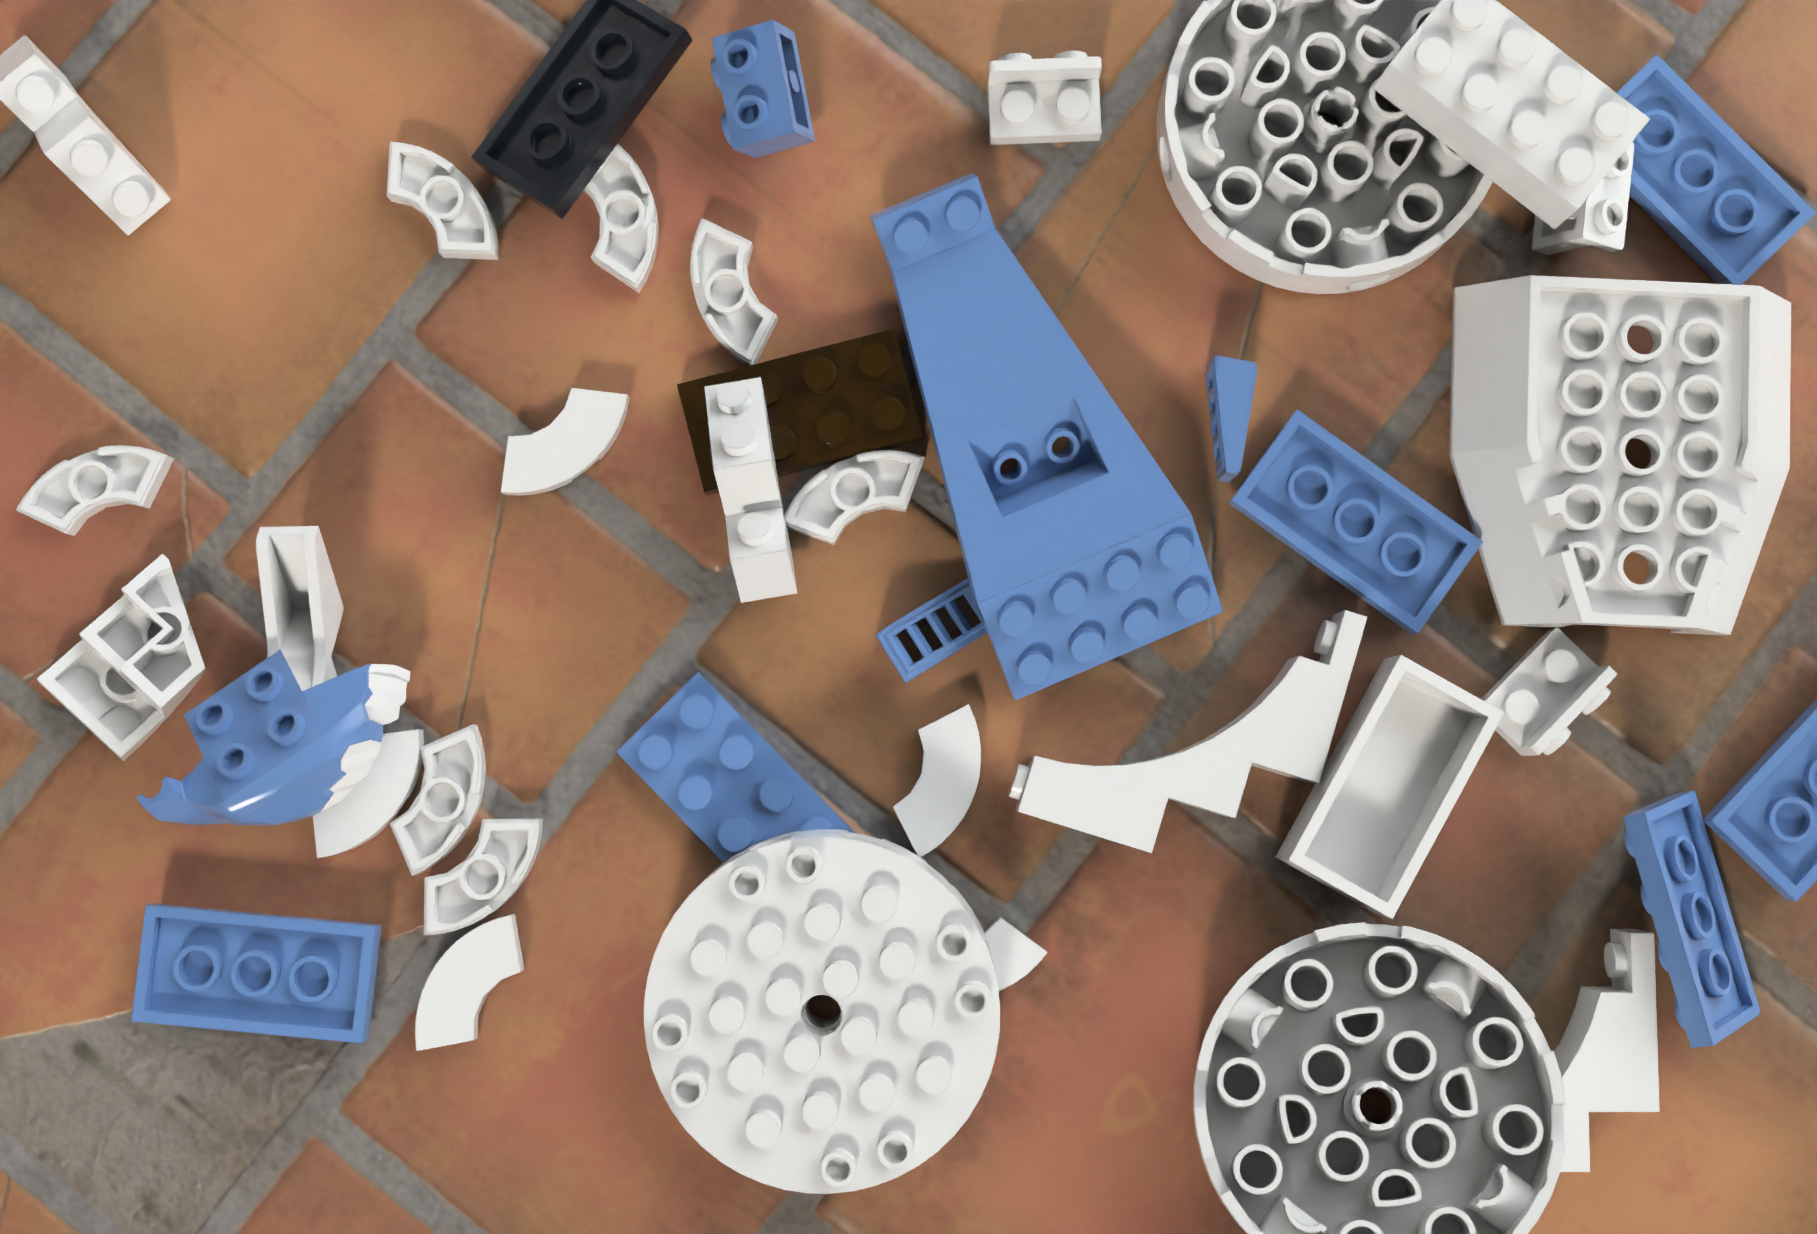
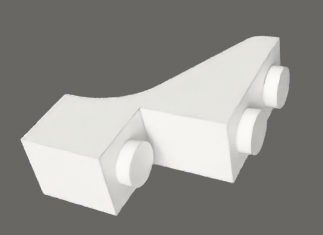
[0,35,171,236]
[704,377,797,603]
[256,526,344,691]

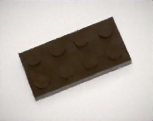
[677,328,923,495]

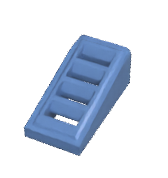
[1205,356,1258,483]
[875,578,987,684]

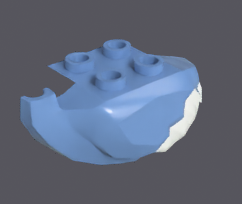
[136,649,411,826]

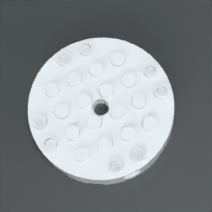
[1156,0,1493,294]
[644,829,1000,1194]
[1193,922,1566,1234]

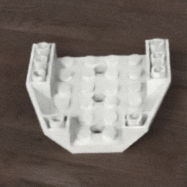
[1449,275,1791,636]

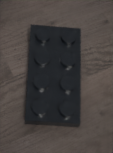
[471,0,693,219]

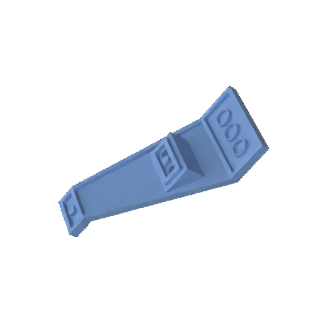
[869,173,1224,700]

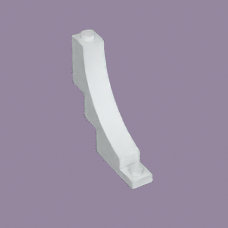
[1009,610,1367,853]
[1554,929,1660,1172]

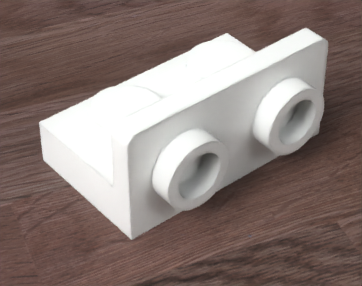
[987,51,1102,145]
[1531,142,1634,255]
[1481,627,1618,756]

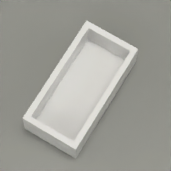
[1373,0,1650,229]
[1276,655,1504,919]

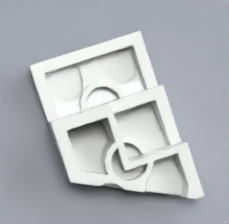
[37,554,206,762]

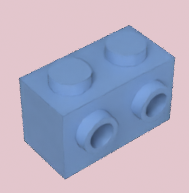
[711,19,815,158]

